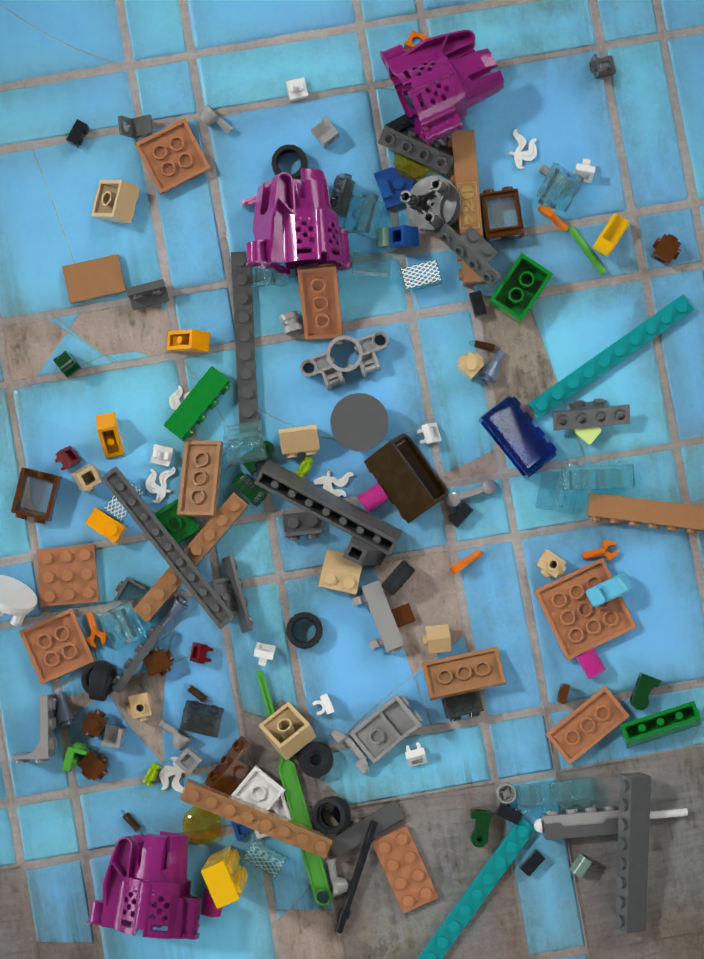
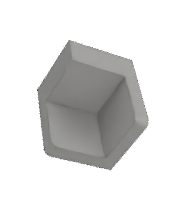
[311,116,339,148]
[101,725,125,749]
[175,746,204,775]

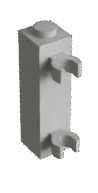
[352,580,404,654]

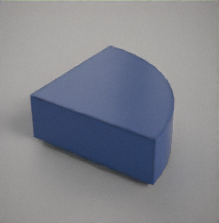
[231,822,250,841]

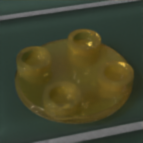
[394,152,431,179]
[182,806,221,844]

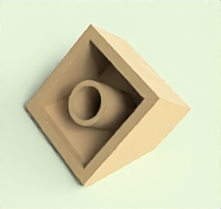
[91,180,140,224]
[278,424,320,458]
[318,549,363,594]
[258,702,316,761]

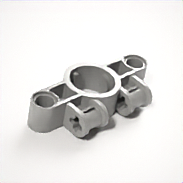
[300,331,389,391]

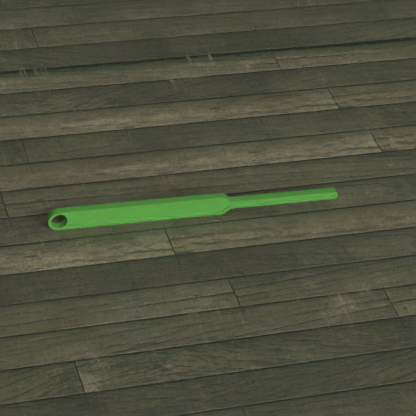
[257,671,332,906]

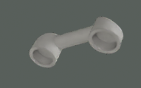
[445,479,497,507]
[330,729,369,775]

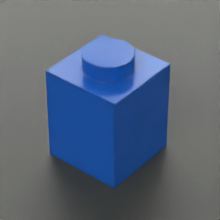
[389,225,419,249]

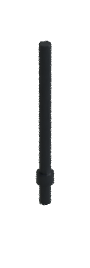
[335,820,378,933]

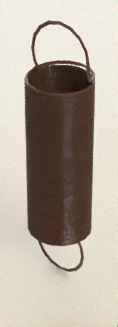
[469,340,499,352]
[184,684,210,704]
[121,810,143,834]

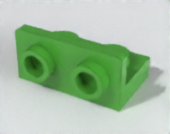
[62,741,91,771]

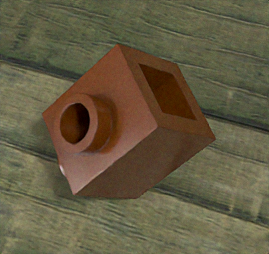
[651,234,681,266]
[143,647,175,676]
[81,709,110,738]
[77,749,110,781]

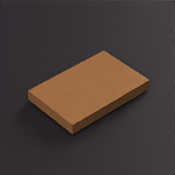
[62,254,126,304]

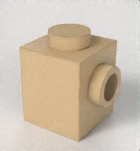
[457,351,485,381]
[71,464,102,492]
[535,549,567,579]
[422,624,451,654]
[127,692,154,722]

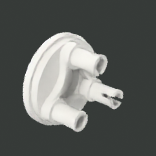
[0,575,37,627]

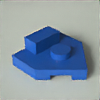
[374,167,416,210]

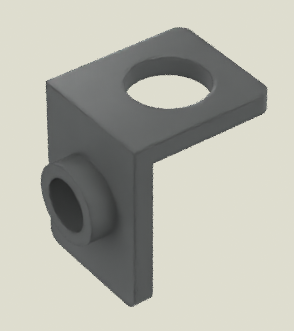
[589,54,616,79]
[118,114,153,138]
[114,577,148,601]

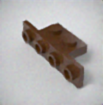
[203,736,252,795]

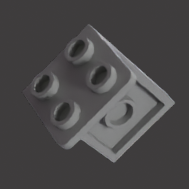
[10,694,58,763]
[349,694,423,763]

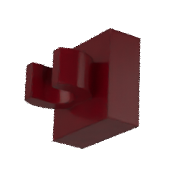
[55,446,82,471]
[189,642,213,664]

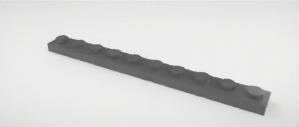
[231,251,260,442]
[101,466,236,630]

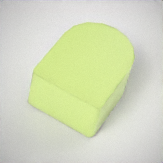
[572,427,602,446]

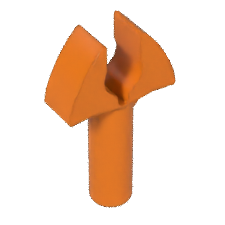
[537,204,569,232]
[582,540,619,561]
[449,549,482,575]
[86,612,107,648]

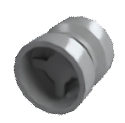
[279,311,303,335]
[496,782,516,804]

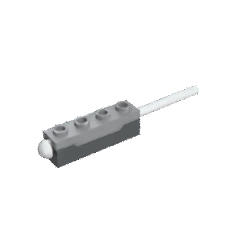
[534,805,688,840]

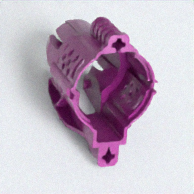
[380,30,504,146]
[246,168,352,276]
[87,831,203,940]

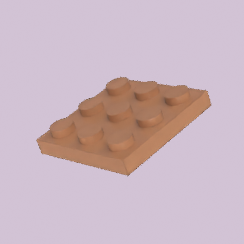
[134,118,211,195]
[37,544,100,607]
[19,608,95,684]

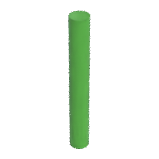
[567,226,607,275]

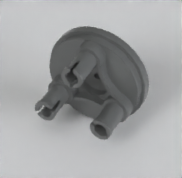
[400,176,461,234]
[330,393,388,451]

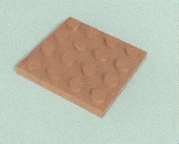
[533,558,637,661]

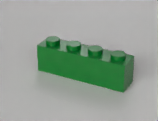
[163,366,231,441]
[620,701,701,749]

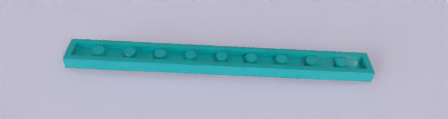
[528,294,695,419]
[416,818,535,959]

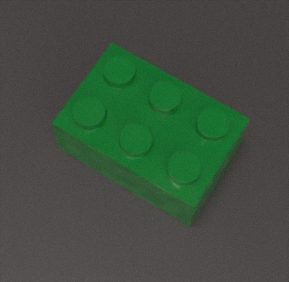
[488,253,553,324]

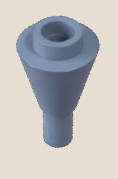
[479,350,505,384]
[159,595,189,627]
[56,691,76,727]

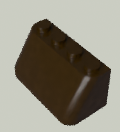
[363,434,448,524]

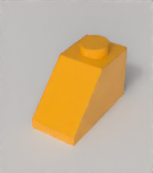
[167,329,210,352]
[96,412,125,459]
[85,507,128,543]

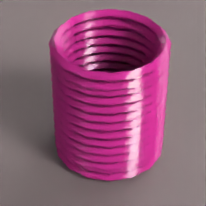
[357,483,389,513]
[576,648,606,679]
[200,888,222,917]

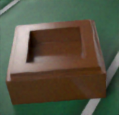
[391,603,416,628]
[556,683,570,704]

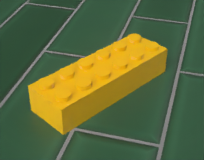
[201,845,249,909]

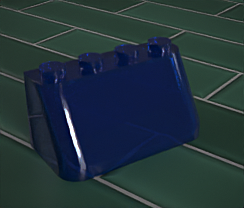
[478,396,557,480]

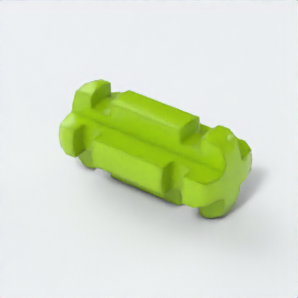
[296,456,314,479]
[143,762,162,786]

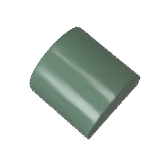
[377,227,395,249]
[569,853,592,878]

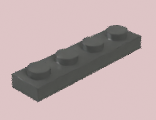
[111,624,165,693]

